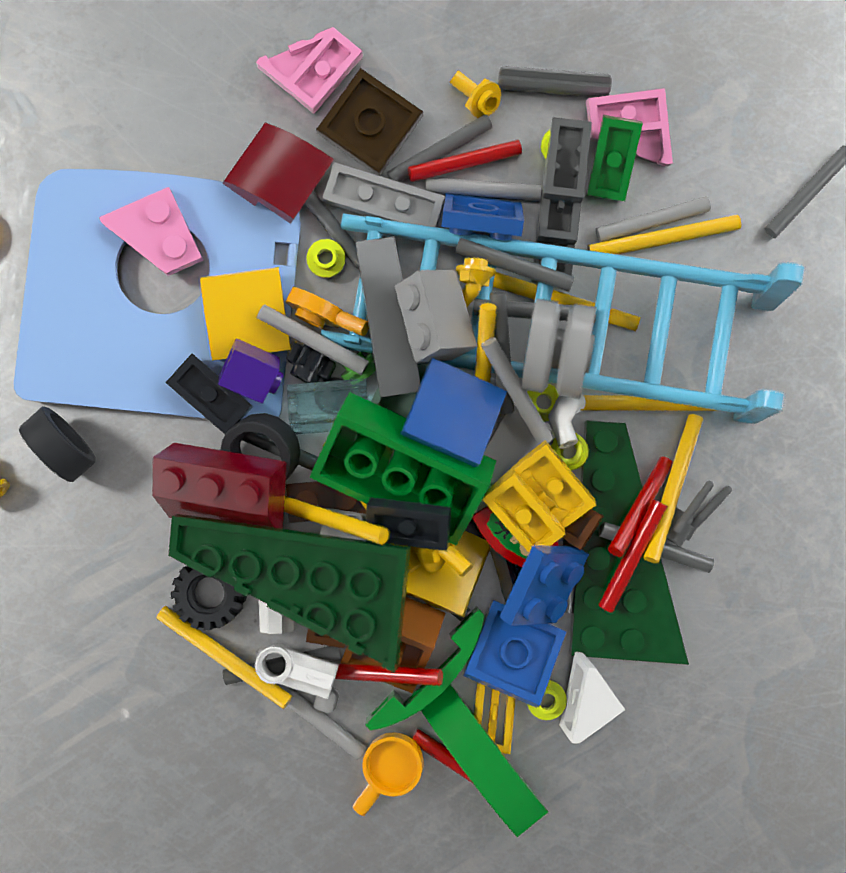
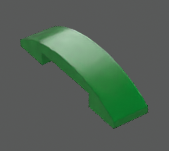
[365,606,484,731]
[421,684,548,837]

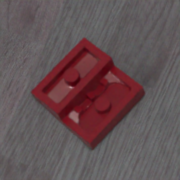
[223,123,334,224]

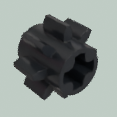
[286,342,336,387]

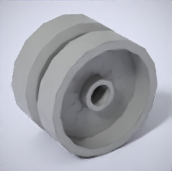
[521,298,595,399]

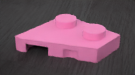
[256,27,363,114]
[586,88,673,166]
[99,187,204,276]

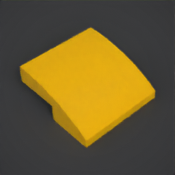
[200,267,291,361]
[482,440,597,553]
[406,531,490,618]

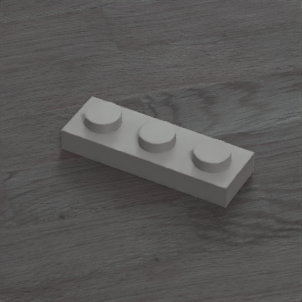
[322,162,445,227]

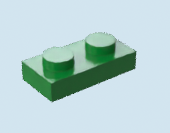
[587,115,643,201]

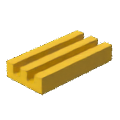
[473,682,516,754]

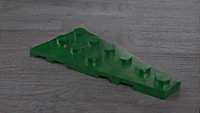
[569,420,689,665]
[168,514,411,673]

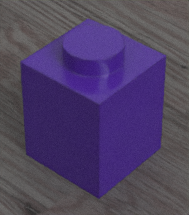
[218,338,284,404]

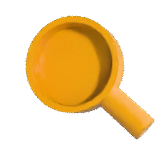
[285,287,369,336]
[352,732,424,816]

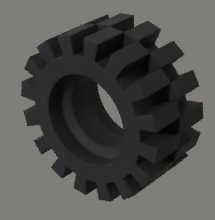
[171,566,247,630]

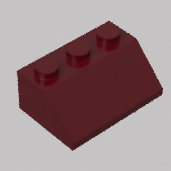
[152,442,287,529]

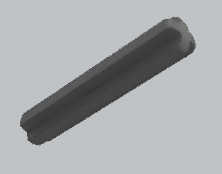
[498,66,612,97]

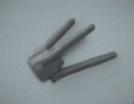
[661,480,732,547]

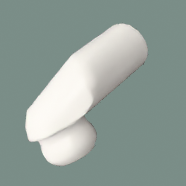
[549,394,586,449]

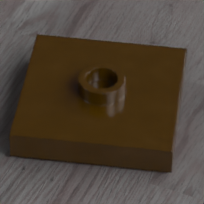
[316,68,424,176]

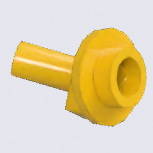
[449,70,501,118]
[455,258,495,307]
[417,543,473,577]

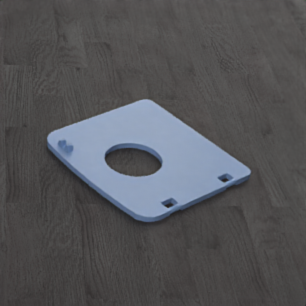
[14,169,301,419]

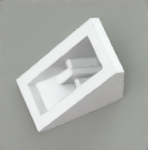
[560,652,625,744]

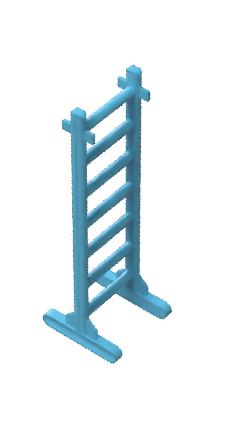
[320,213,805,424]

